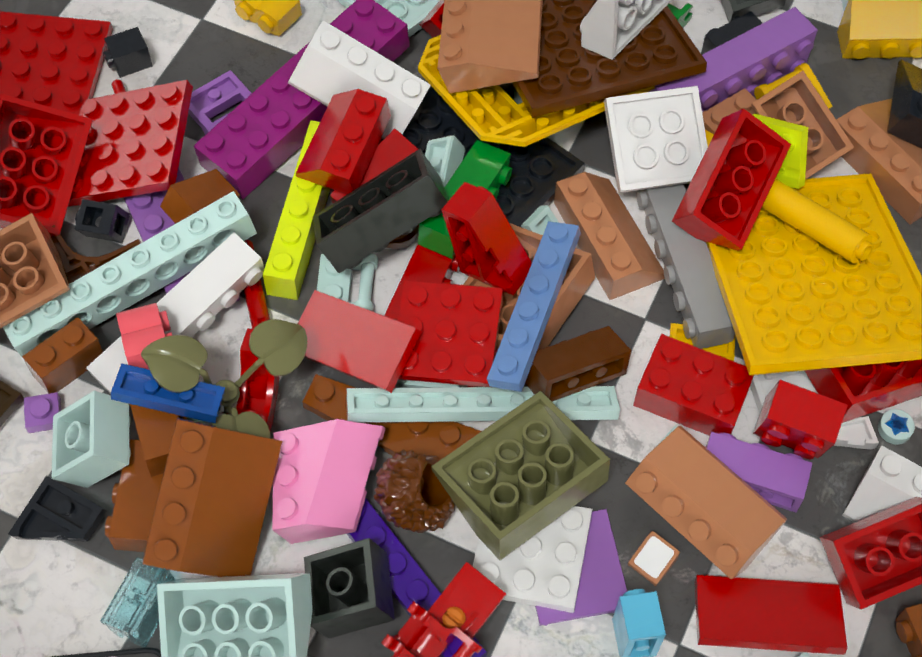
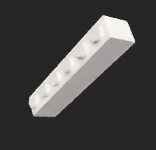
[86,232,265,394]

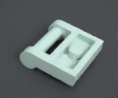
[317,253,378,312]

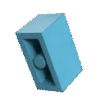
[612,589,666,657]

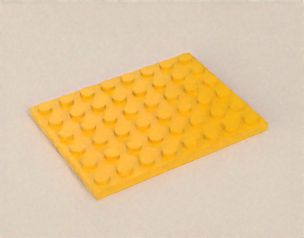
[706,173,922,375]

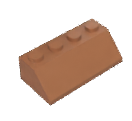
[554,172,665,300]
[625,426,788,580]

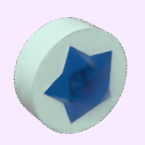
[878,409,915,445]

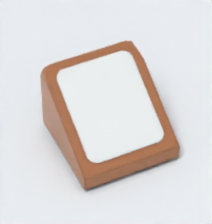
[628,531,680,586]

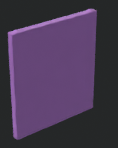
[535,509,627,626]

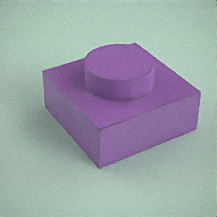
[24,392,61,433]

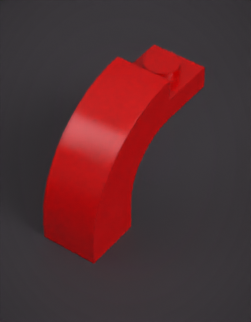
[236,328,280,432]

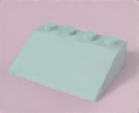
[157,573,313,657]

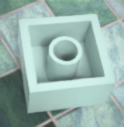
[52,390,131,488]

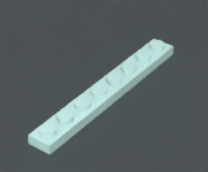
[346,386,620,423]

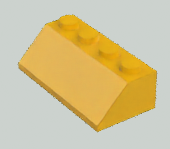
[837,0,922,59]

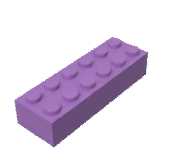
[649,7,818,113]

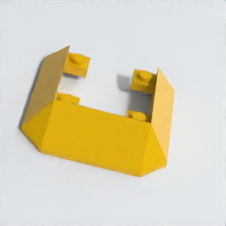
[418,35,655,147]

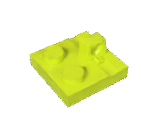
[752,113,809,189]

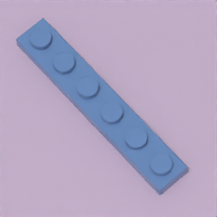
[487,221,581,392]

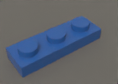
[111,363,225,424]

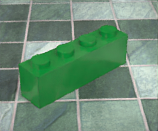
[418,140,512,259]

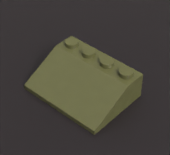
[431,391,610,561]

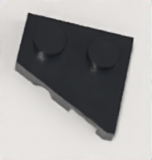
[8,476,107,542]

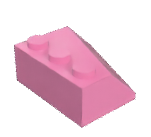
[272,419,385,544]

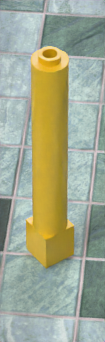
[705,130,874,263]

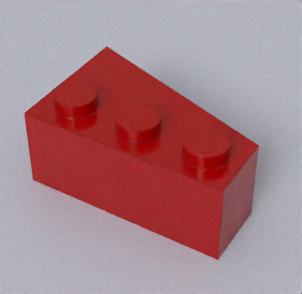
[441,182,532,296]

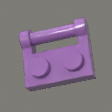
[188,70,252,135]

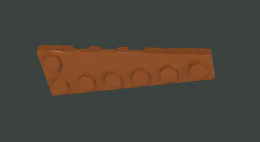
[302,374,482,460]

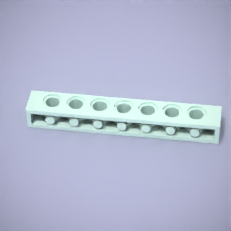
[3,191,257,358]

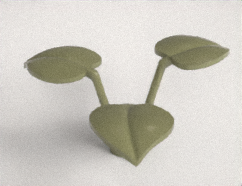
[141,319,307,438]

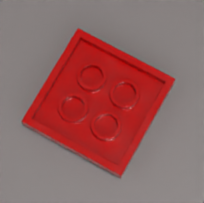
[398,280,504,387]

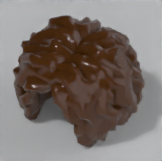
[374,450,455,533]

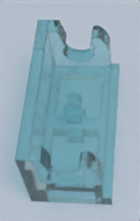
[100,557,176,648]

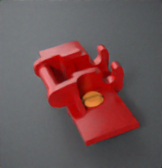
[381,562,507,657]

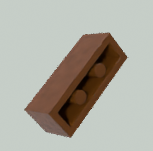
[525,326,631,402]

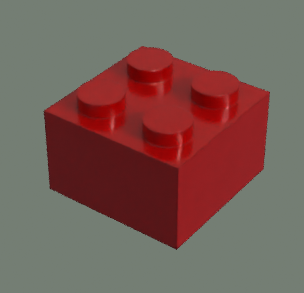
[753,380,848,459]

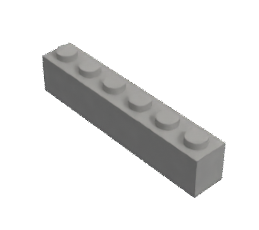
[636,184,735,349]

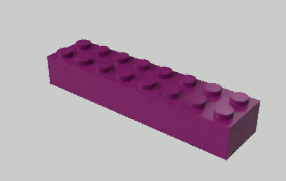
[193,0,410,199]

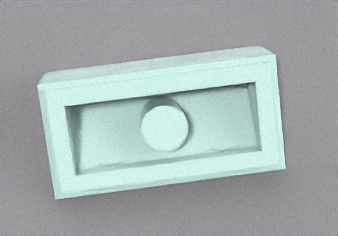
[425,135,465,187]

